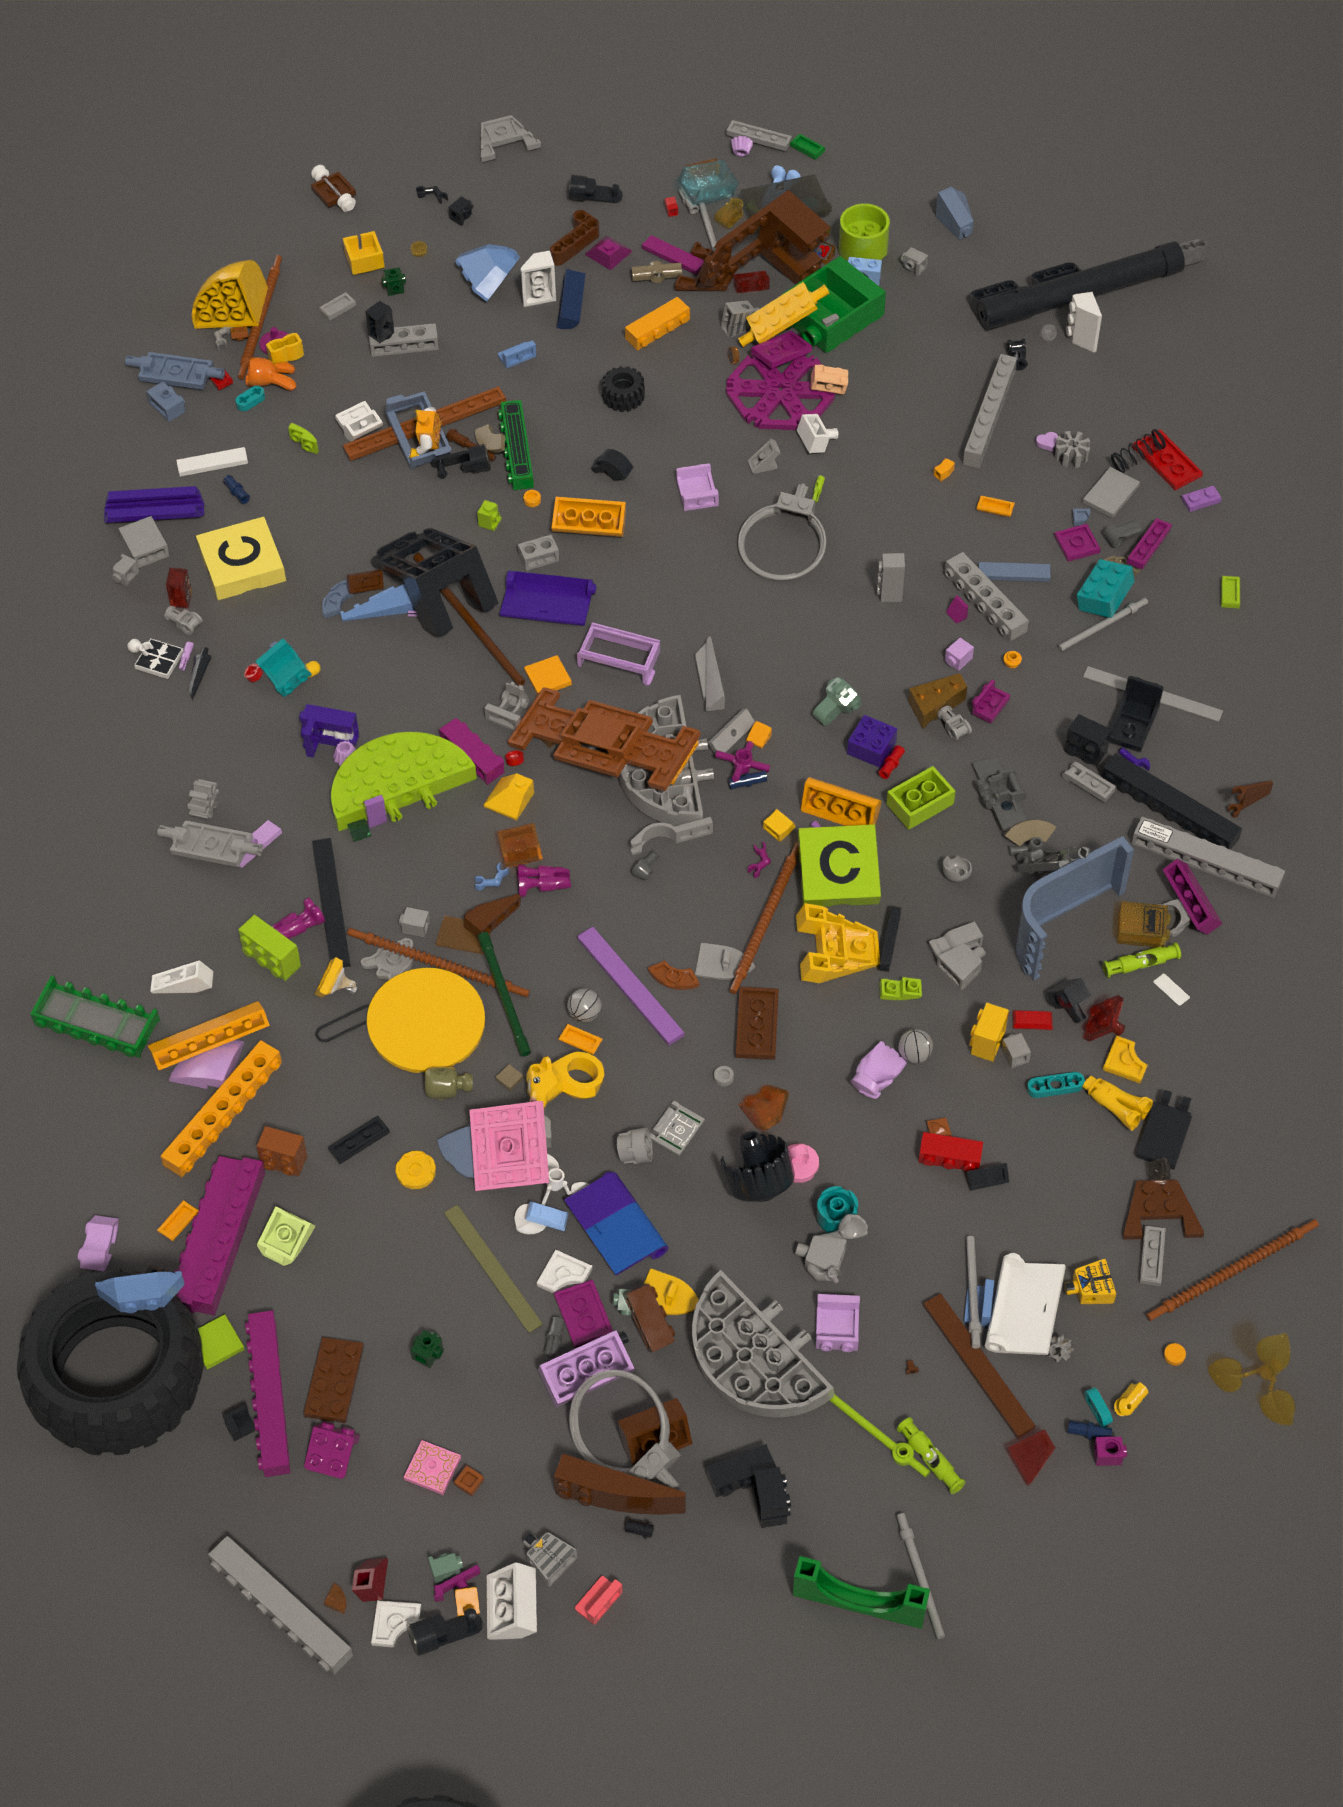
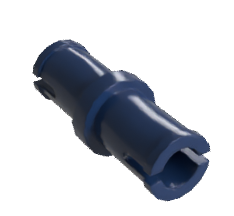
[223,475,250,504]
[728,770,767,790]
[1068,1420,1113,1440]

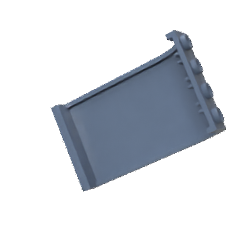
[1016,836,1134,981]

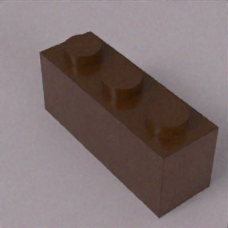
[623,1284,675,1352]

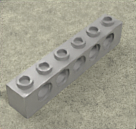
[945,552,1029,641]

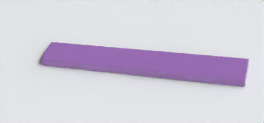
[577,927,684,1046]

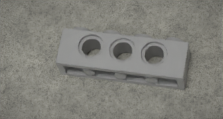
[369,323,439,357]

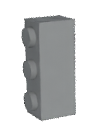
[877,553,905,602]

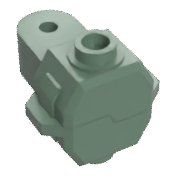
[813,677,861,726]

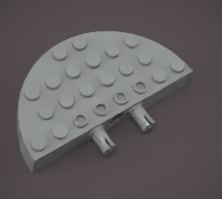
[618,695,714,826]
[692,1270,834,1418]

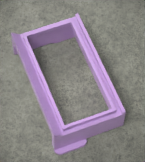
[577,622,660,685]

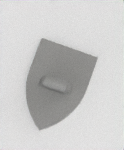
[695,943,756,980]

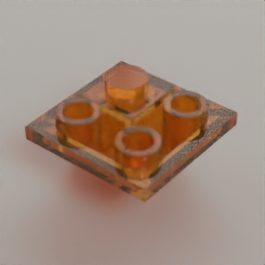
[738,1085,789,1131]

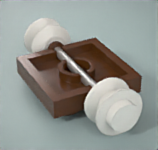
[311,165,356,212]

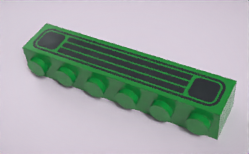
[498,400,534,490]

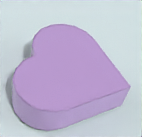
[1036,432,1058,452]

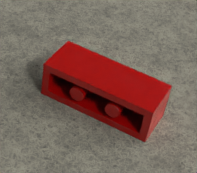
[918,1132,983,1172]

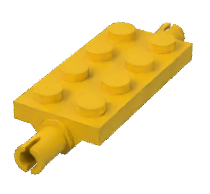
[738,282,830,347]

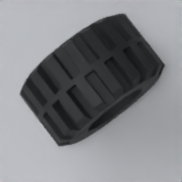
[602,366,645,412]

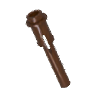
[446,429,496,461]

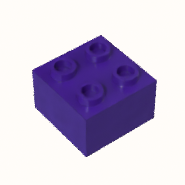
[847,715,898,768]

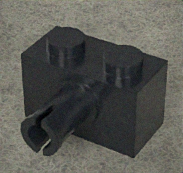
[1046,978,1091,1023]

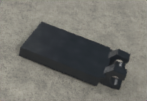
[1136,1090,1192,1170]

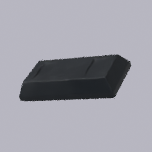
[967,1163,1010,1191]

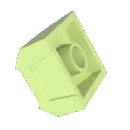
[257,1207,315,1266]

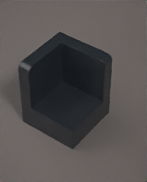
[222,1405,256,1441]

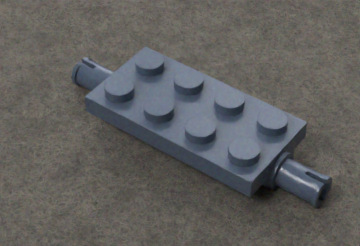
[125,352,225,390]

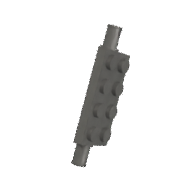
[1017,846,1090,874]

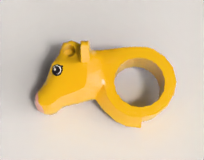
[526,1052,604,1109]

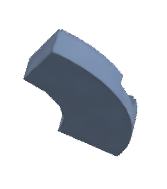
[322,580,353,618]

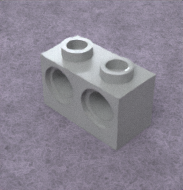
[518,535,559,571]

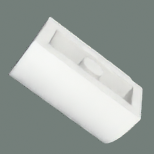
[335,401,383,442]

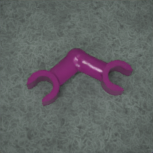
[748,841,771,878]

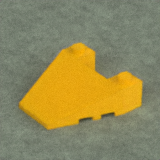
[796,903,880,983]

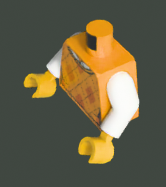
[409,407,442,458]

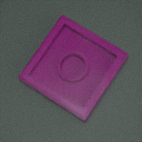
[1054,524,1101,562]

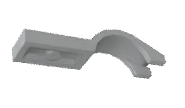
[630,817,713,855]

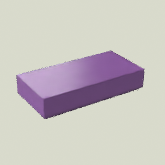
[364,795,387,828]

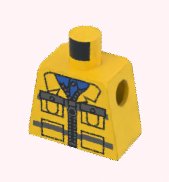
[1064,1259,1116,1304]

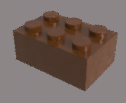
[618,1398,693,1466]

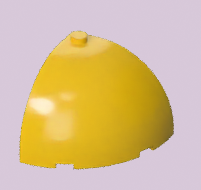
[192,260,268,329]

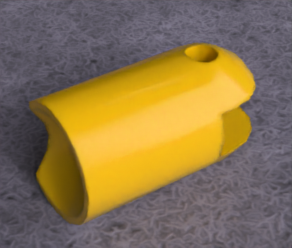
[1114,1382,1148,1416]

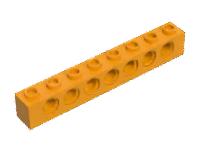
[160,1040,282,1177]

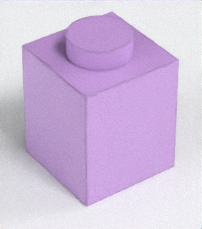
[945,638,974,671]

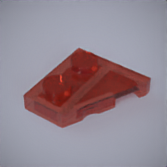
[1007,1429,1055,1486]

